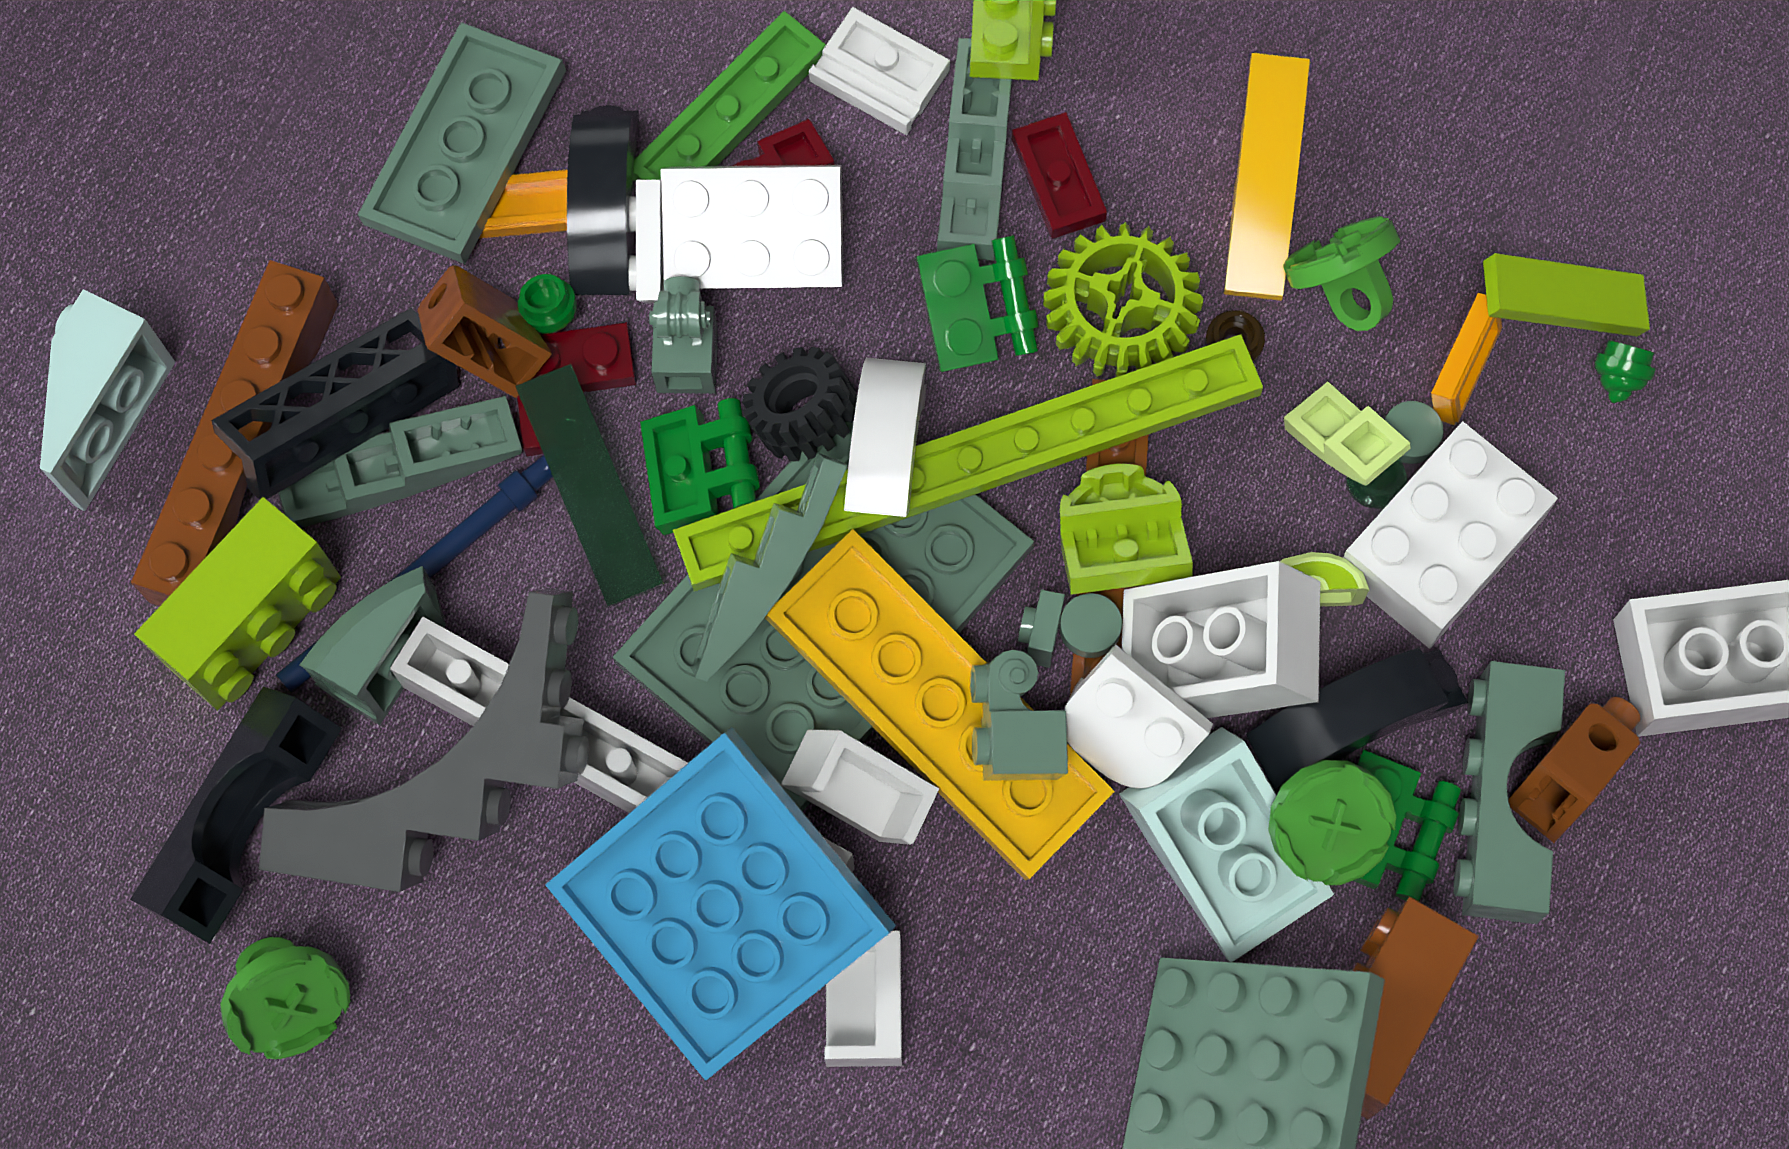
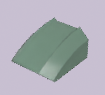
[299,566,446,725]

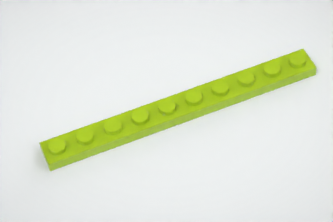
[673,334,1263,592]

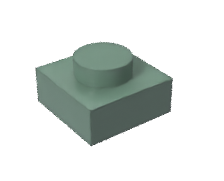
[1018,589,1065,668]

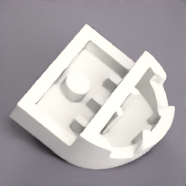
[1064,644,1213,788]

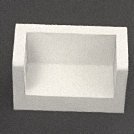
[781,730,939,845]
[825,931,902,1067]

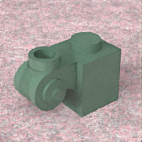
[649,277,718,394]
[970,650,1068,781]

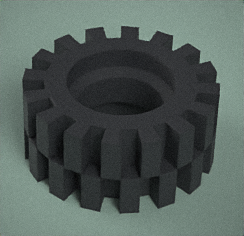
[742,347,857,461]

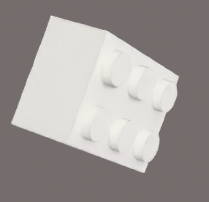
[661,165,844,288]
[1343,421,1558,649]
[1122,561,1320,718]
[1613,580,1789,737]

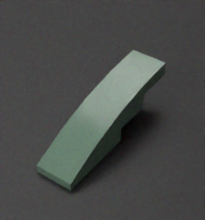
[937,38,1012,261]
[278,396,522,528]
[691,453,847,682]

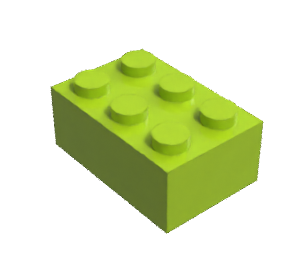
[134,497,341,711]

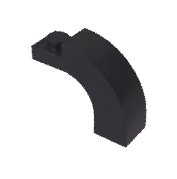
[567,105,640,295]
[1246,647,1468,789]

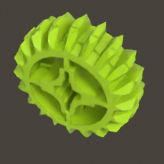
[1043,222,1203,377]

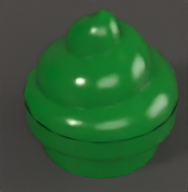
[517,274,577,334]
[1594,340,1656,404]

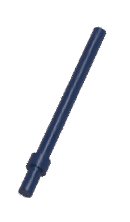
[276,445,571,693]

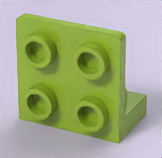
[970,0,1056,80]

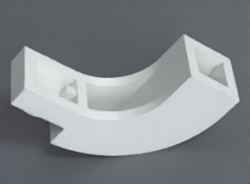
[844,357,926,517]

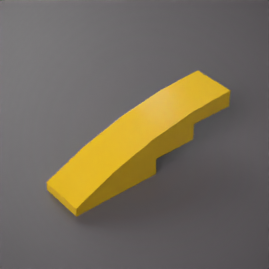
[1224,53,1310,301]

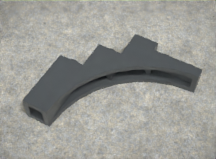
[259,588,589,892]

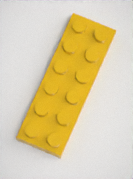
[765,529,1115,881]

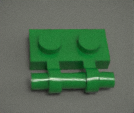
[915,235,1039,372]
[640,398,760,536]
[1353,750,1461,902]

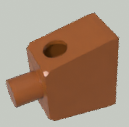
[418,265,552,398]
[1508,697,1641,843]

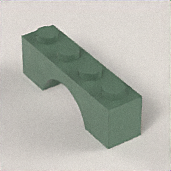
[1454,661,1565,924]

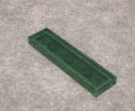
[515,364,664,608]

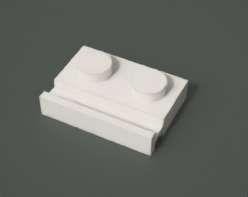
[809,7,950,135]
[628,180,664,304]

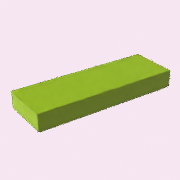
[1483,253,1650,337]

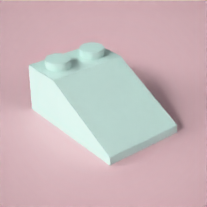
[40,289,176,511]
[1119,727,1334,962]

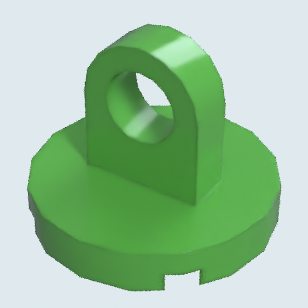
[1283,216,1400,331]
[1268,760,1396,885]
[220,937,350,1059]

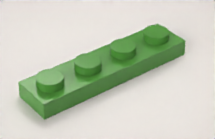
[632,11,826,182]

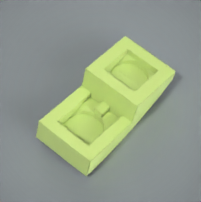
[1284,381,1410,486]

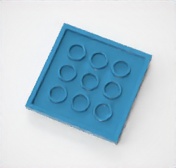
[546,727,896,1081]

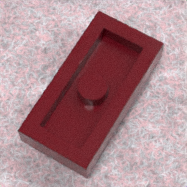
[1011,112,1107,240]

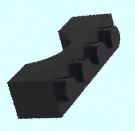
[130,686,342,944]

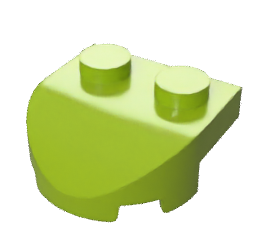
[1060,464,1193,595]

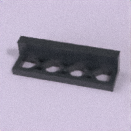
[211,308,459,500]

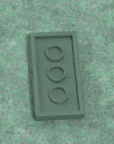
[358,22,566,264]

